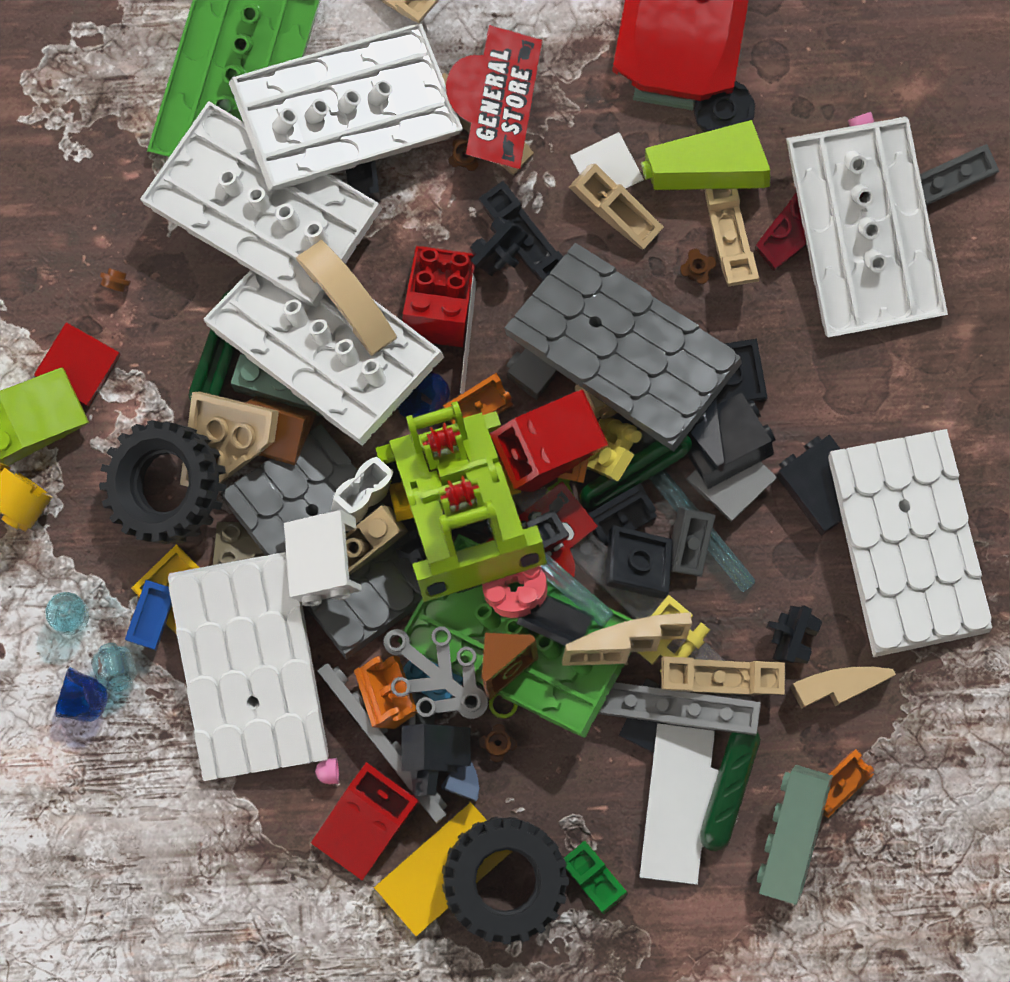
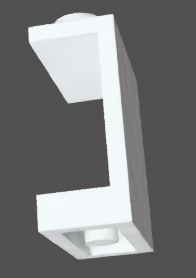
[284,510,362,606]

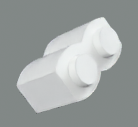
[331,457,393,524]

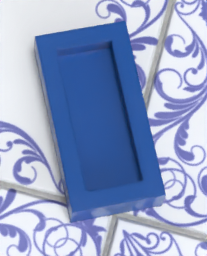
[125,580,172,651]

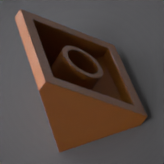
[246,396,316,466]
[482,633,539,700]

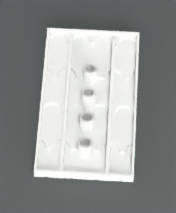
[229,22,463,191]
[140,101,382,308]
[786,117,948,337]
[204,270,444,446]
[828,429,992,657]
[168,552,329,781]

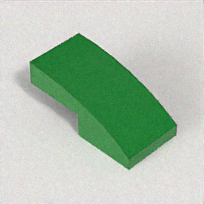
[564,841,628,915]

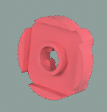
[482,566,548,618]

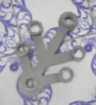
[384,627,488,719]

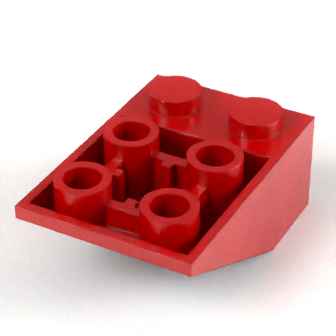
[402,246,475,347]
[490,389,609,492]
[311,762,420,881]

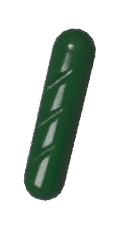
[189,290,236,402]
[580,434,692,511]
[700,731,761,852]

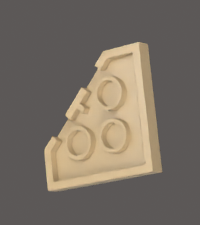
[180,392,279,487]

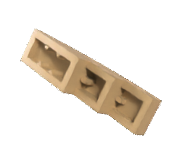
[562,612,692,666]

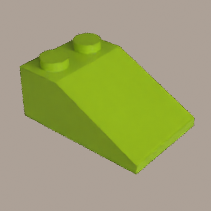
[0,367,89,466]

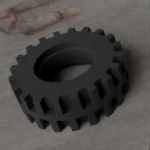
[99,420,226,544]
[442,817,569,944]

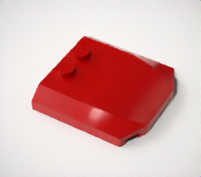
[612,0,749,101]

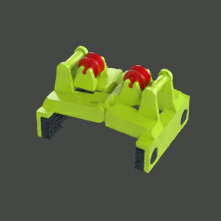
[375,401,547,602]

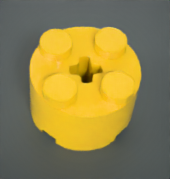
[0,462,53,532]

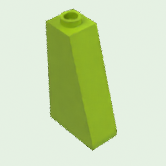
[641,120,770,190]

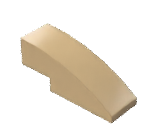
[569,163,663,250]
[790,667,896,709]

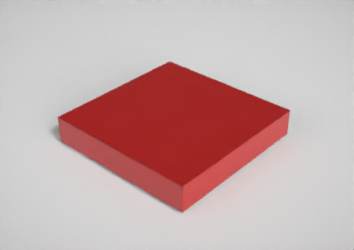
[34,322,121,407]

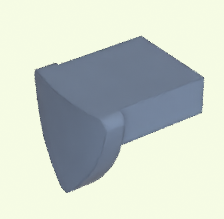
[441,763,479,801]

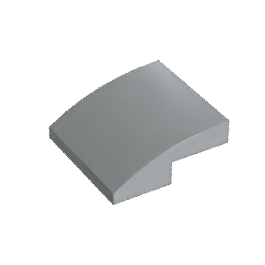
[686,462,777,522]

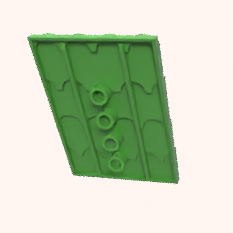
[147,0,321,157]
[398,534,633,738]

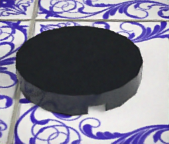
[694,81,755,132]

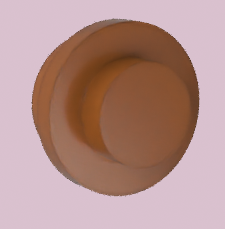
[100,268,131,292]

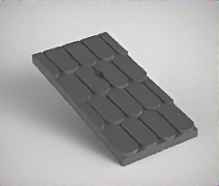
[504,243,742,452]
[221,424,422,660]

